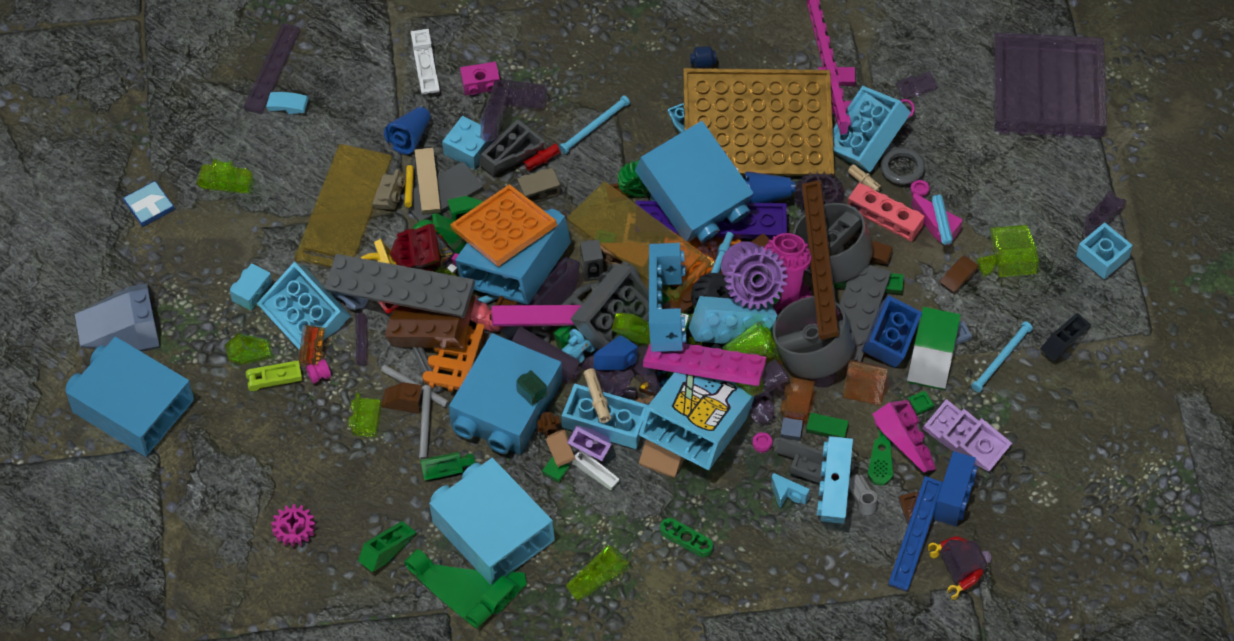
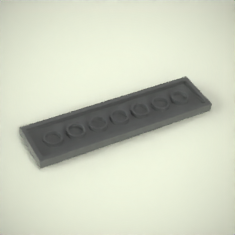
[325,254,476,318]

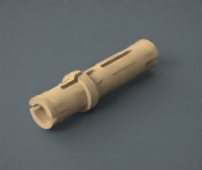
[583,369,611,423]

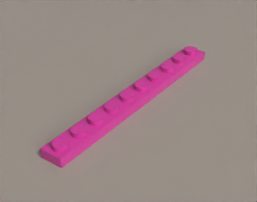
[807,0,851,135]

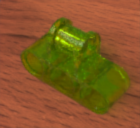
[196,159,253,193]

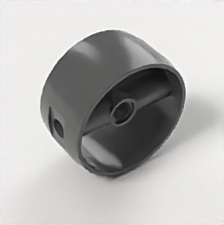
[793,203,873,283]
[773,296,855,379]

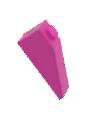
[911,193,963,245]

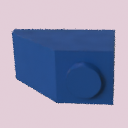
[593,335,638,370]

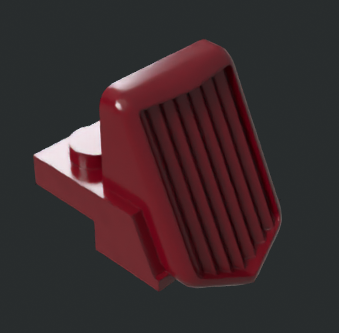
[390,224,441,269]

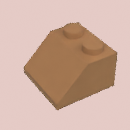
[639,439,685,479]

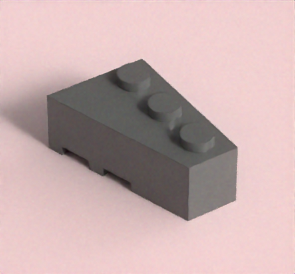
[479,119,545,176]

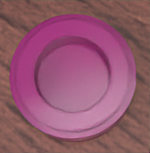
[910,180,929,198]
[752,432,772,453]

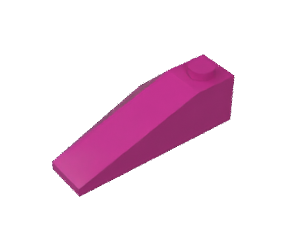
[872,400,936,473]

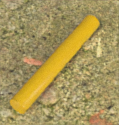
[404,165,414,208]

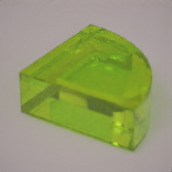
[976,254,996,277]

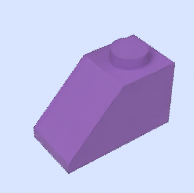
[567,426,611,461]

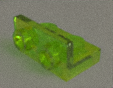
[348,393,381,437]

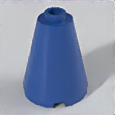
[384,107,431,154]
[745,171,796,203]

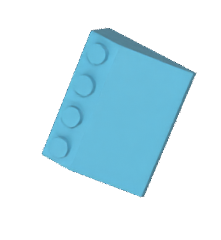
[833,86,911,172]
[257,262,351,352]

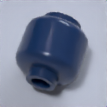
[690,46,716,69]

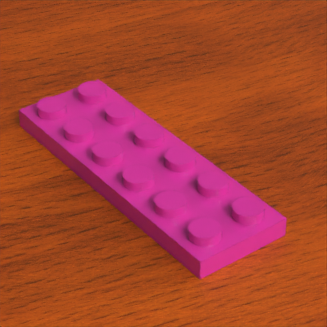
[643,343,767,386]

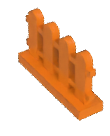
[423,323,486,392]

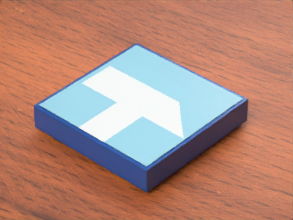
[123,181,175,227]

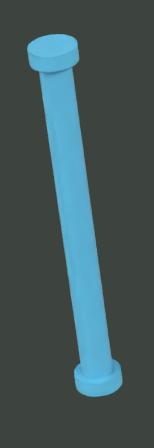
[559,95,630,154]
[971,321,1033,392]

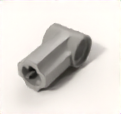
[848,474,877,515]

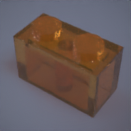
[780,377,814,424]

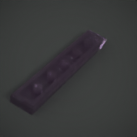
[244,23,300,115]

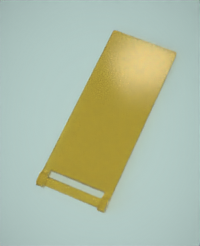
[294,144,392,267]
[567,182,714,302]

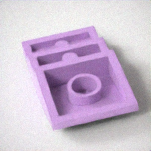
[922,399,1012,472]

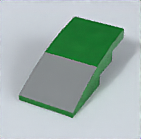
[907,307,961,391]

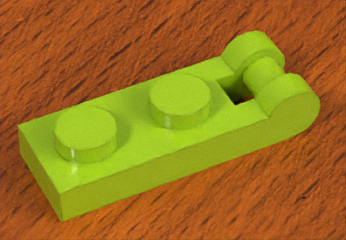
[246,360,302,391]

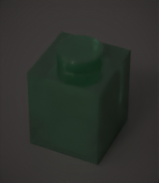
[516,370,547,406]

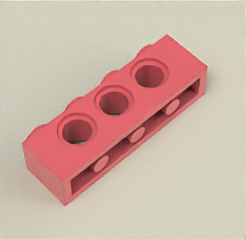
[847,183,925,242]

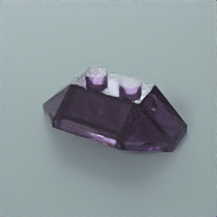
[518,257,580,305]

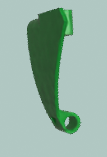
[404,549,527,629]

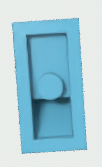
[771,473,809,508]

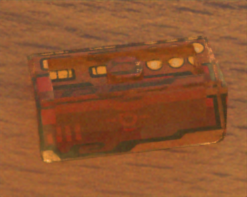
[298,325,325,365]

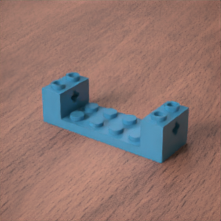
[649,243,686,352]

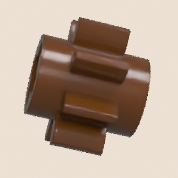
[536,412,561,436]

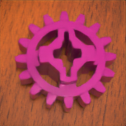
[271,504,315,547]

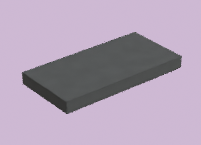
[400,162,483,221]

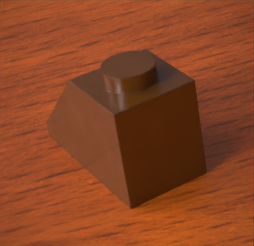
[381,382,423,413]

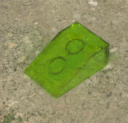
[990,225,1039,277]

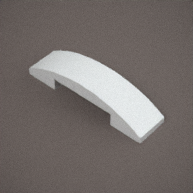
[411,29,440,94]

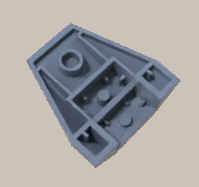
[75,283,160,352]

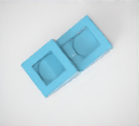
[266,92,309,114]

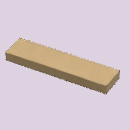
[415,148,441,214]

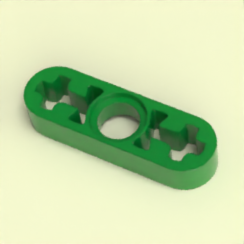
[660,518,713,557]

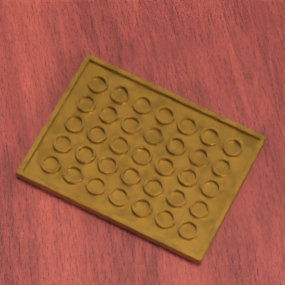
[683,68,834,177]

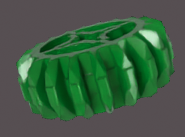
[618,159,651,198]

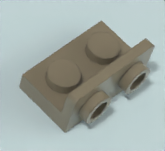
[372,169,406,210]

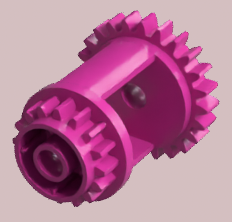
[765,233,811,316]

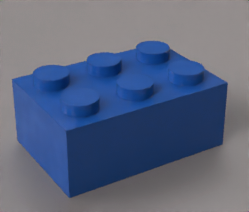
[861,295,922,368]
[934,451,978,527]

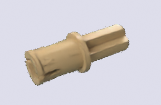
[848,164,882,192]

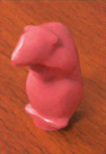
[470,296,506,332]

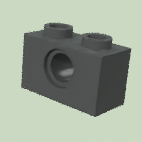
[580,239,603,282]

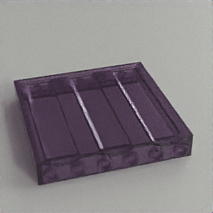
[993,33,1107,137]

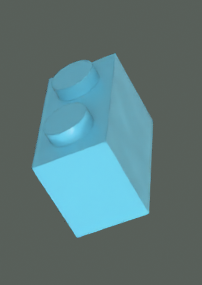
[230,263,272,311]

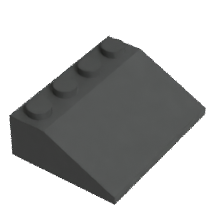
[571,264,649,350]

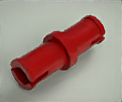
[523,143,561,172]

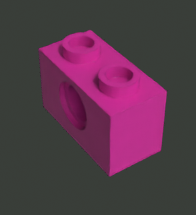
[460,62,500,95]

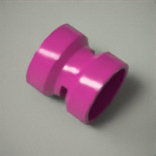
[306,359,331,384]

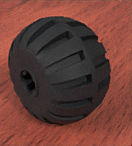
[691,273,734,307]

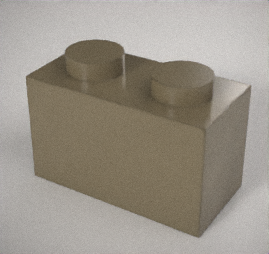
[517,168,560,203]

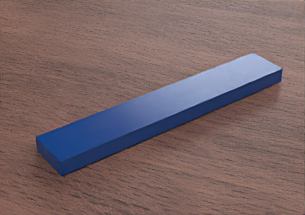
[888,476,943,592]

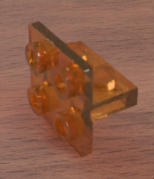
[843,360,888,405]

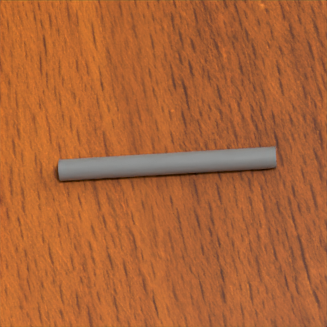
[381,365,449,408]
[419,385,431,460]

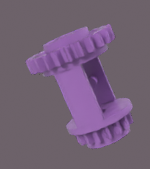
[721,242,788,309]

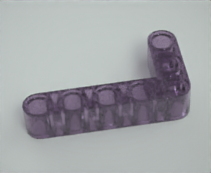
[480,80,547,141]

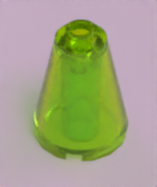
[722,320,777,358]

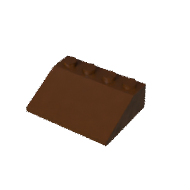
[385,295,475,348]

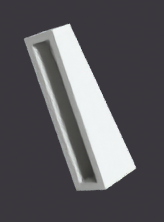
[572,450,619,490]

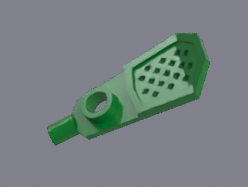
[867,430,893,486]

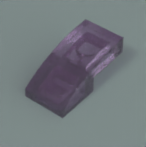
[896,71,938,98]

